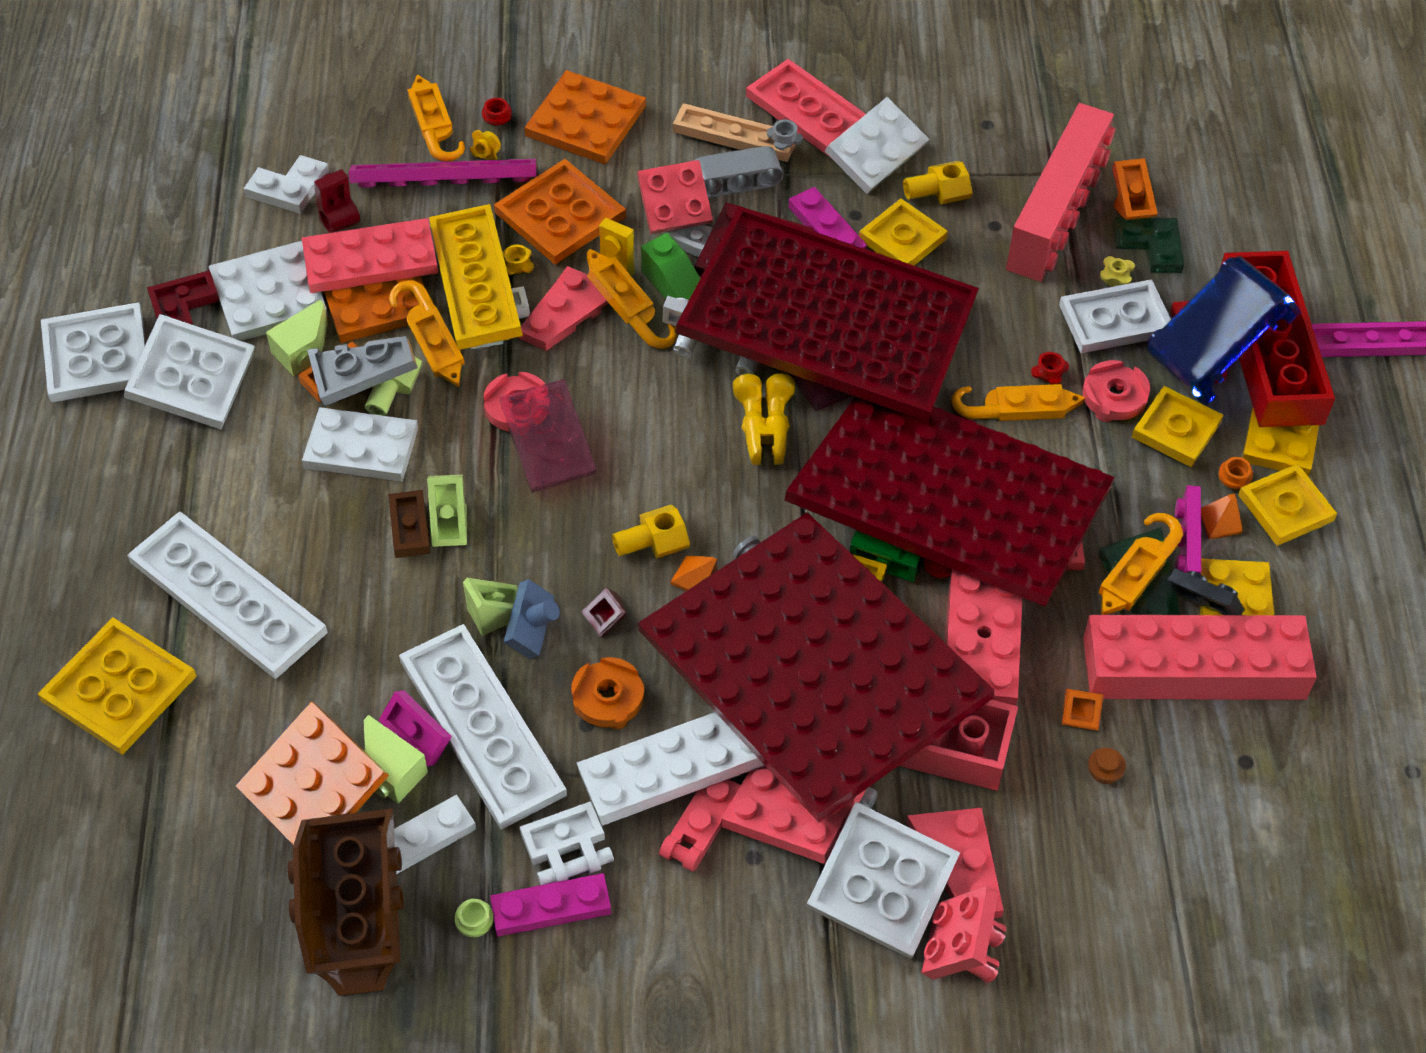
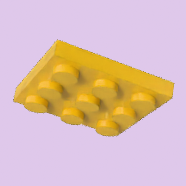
[37,617,197,755]

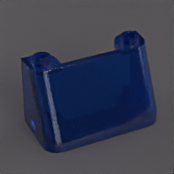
[1147,256,1301,406]

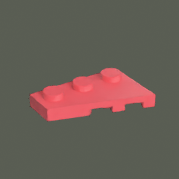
[519,266,609,351]

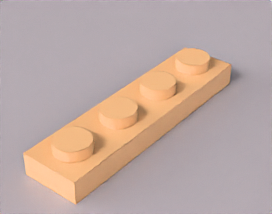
[673,103,796,162]

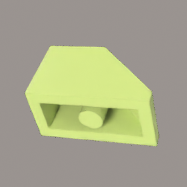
[266,300,328,376]
[364,715,428,804]

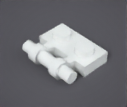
[520,801,614,885]

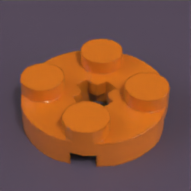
[571,657,644,729]

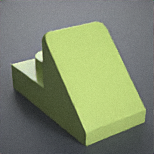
[427,474,467,547]

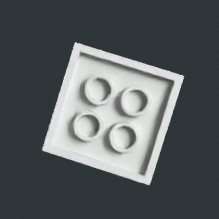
[209,241,328,341]
[41,302,146,403]
[124,314,255,430]
[805,802,960,959]

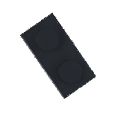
[1168,568,1245,615]

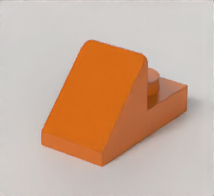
[1112,158,1158,220]

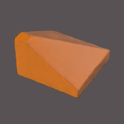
[1201,494,1243,539]
[670,556,718,591]
[1061,689,1104,731]

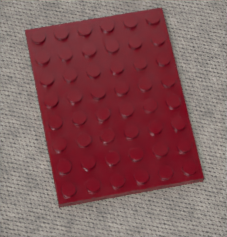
[675,206,979,422]
[784,396,1115,607]
[638,512,994,823]

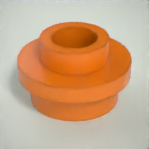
[1218,457,1253,489]

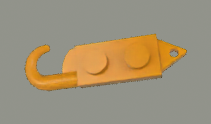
[407,75,465,162]
[587,249,678,349]
[389,280,465,387]
[951,384,1085,421]
[1098,513,1183,615]

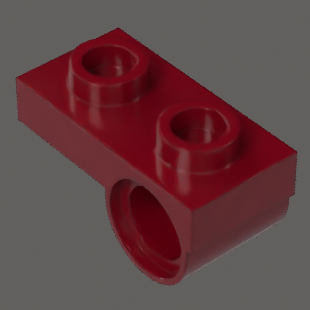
[314,169,360,233]

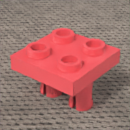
[637,160,713,235]
[921,886,1006,983]

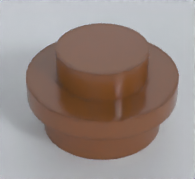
[1088,748,1126,784]

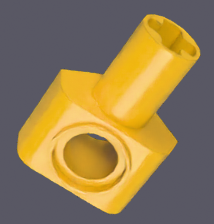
[903,161,973,205]
[612,504,690,559]

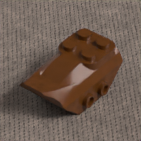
[288,808,404,996]

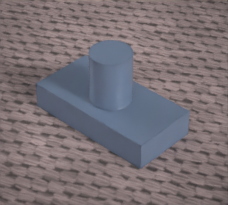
[504,579,560,659]

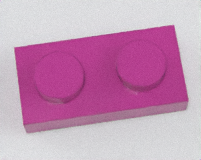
[379,690,452,766]

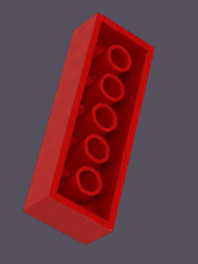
[1216,251,1335,427]

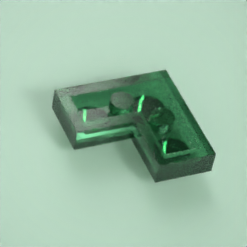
[1113,217,1184,273]

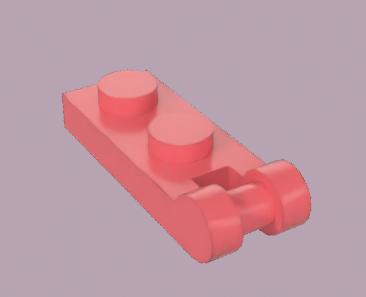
[659,779,741,872]

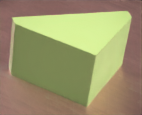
[463,578,518,636]

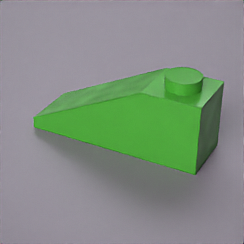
[641,233,700,300]

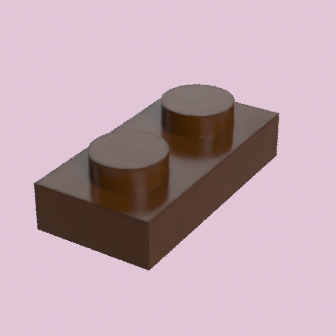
[388,490,430,558]

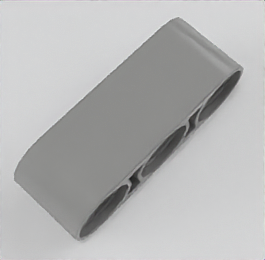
[694,146,784,198]

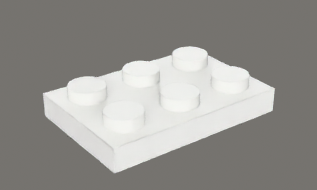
[825,97,929,194]
[1059,279,1175,353]
[302,407,418,482]

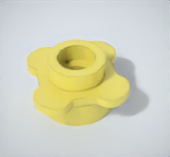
[1100,256,1135,287]

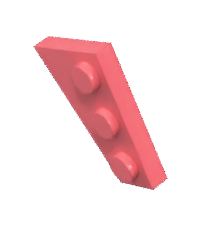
[906,807,1004,918]

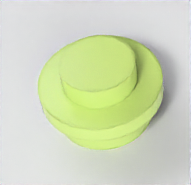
[455,899,494,937]

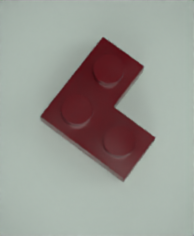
[147,270,220,325]

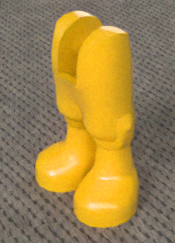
[732,373,795,465]

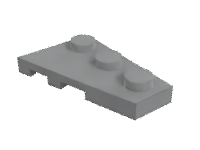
[307,336,418,406]

